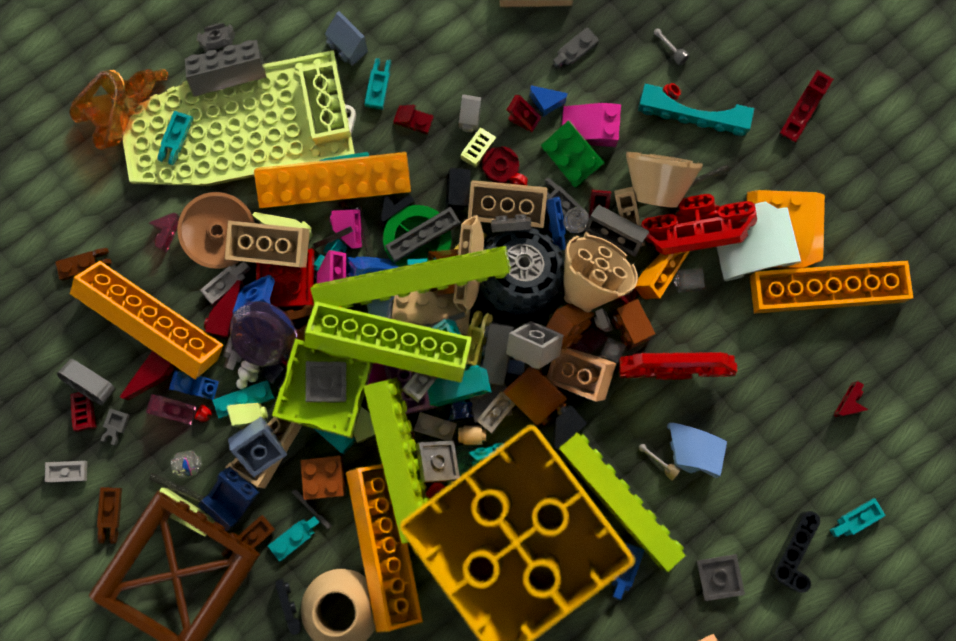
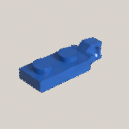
[546,197,566,250]
[611,542,645,600]

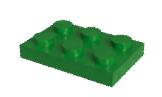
[541,120,605,188]

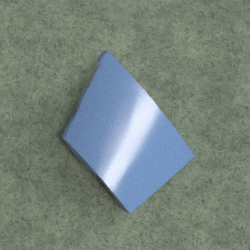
[667,422,727,478]

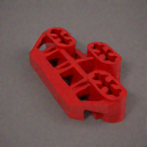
[641,194,757,255]
[619,352,737,380]

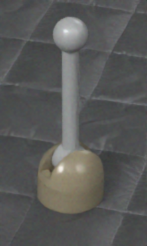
[639,444,681,481]

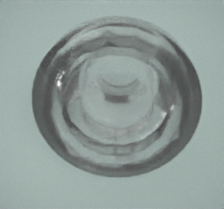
[563,207,589,233]

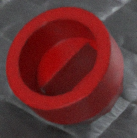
[195,405,212,422]

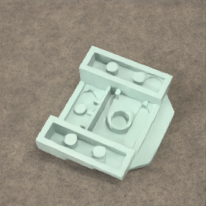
[717,201,801,282]

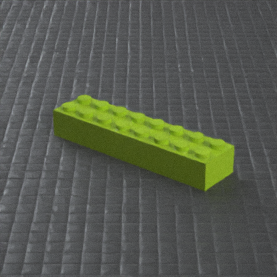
[304,302,472,382]
[363,378,430,544]
[557,433,686,572]

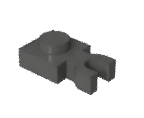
[100,409,130,446]

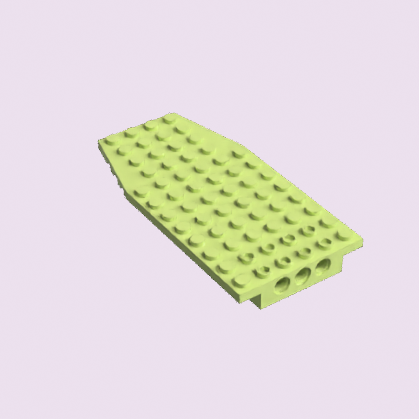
[118,50,355,186]

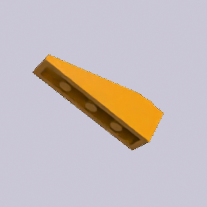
[635,251,690,299]

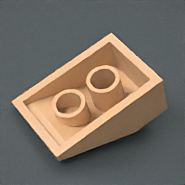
[547,348,616,402]

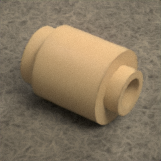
[458,425,486,445]

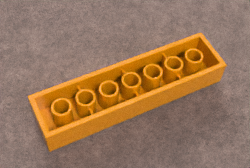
[254,152,411,208]
[70,261,223,379]
[750,261,913,314]
[346,464,423,632]

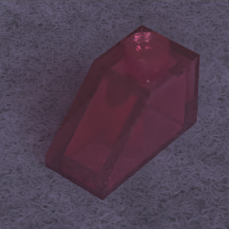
[146,394,196,425]

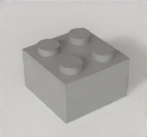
[506,321,564,369]

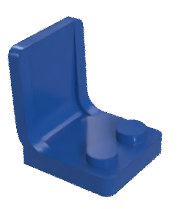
[346,256,399,305]
[232,275,290,345]

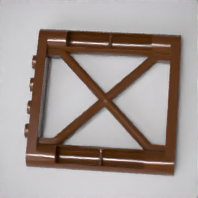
[89,491,260,641]

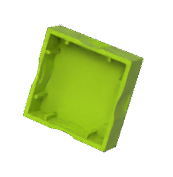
[272,339,374,439]

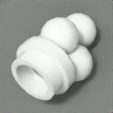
[236,358,260,389]

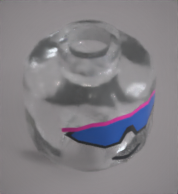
[171,450,202,478]

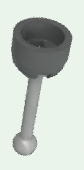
[654,29,690,66]

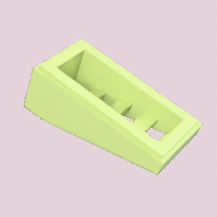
[460,128,496,168]

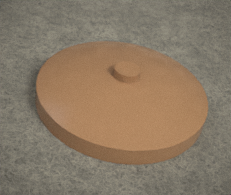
[177,192,255,269]

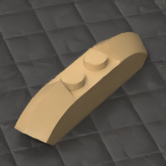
[453,215,484,315]

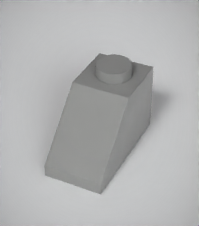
[459,94,481,133]

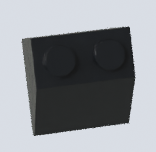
[552,406,587,451]

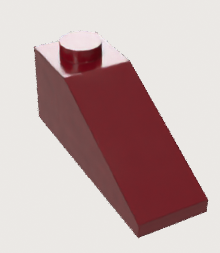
[204,280,245,339]
[120,351,177,401]

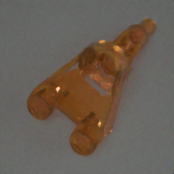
[70,69,168,150]

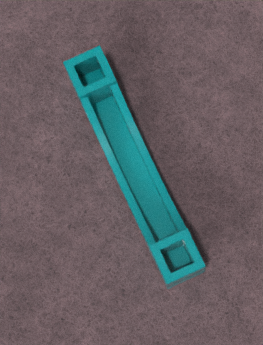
[638,84,754,136]

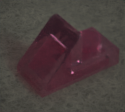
[149,213,180,253]

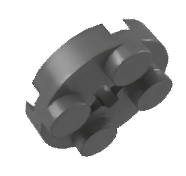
[197,23,235,52]

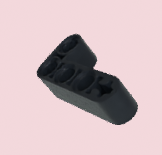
[770,511,820,593]

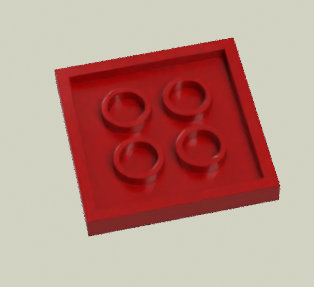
[256,249,314,308]

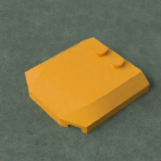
[746,190,825,269]

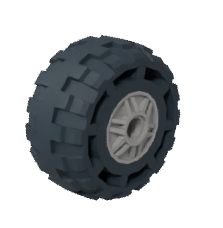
[479,228,565,317]

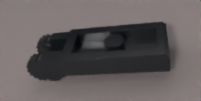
[275,579,302,635]

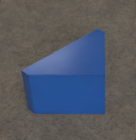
[530,85,568,117]

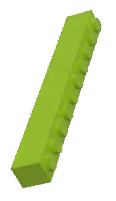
[310,246,511,308]

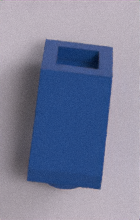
[169,370,219,400]

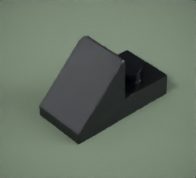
[381,195,415,226]
[260,359,287,389]

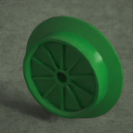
[383,205,452,267]

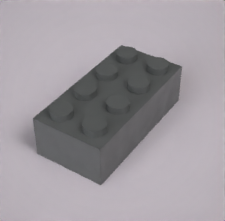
[185,40,266,96]

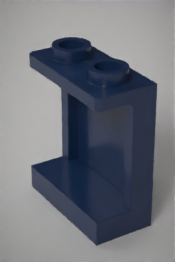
[198,466,259,531]

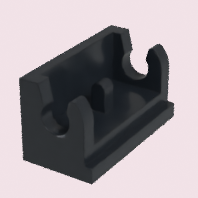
[445,168,471,210]

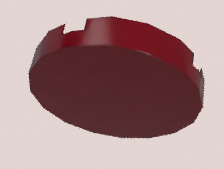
[482,146,519,183]

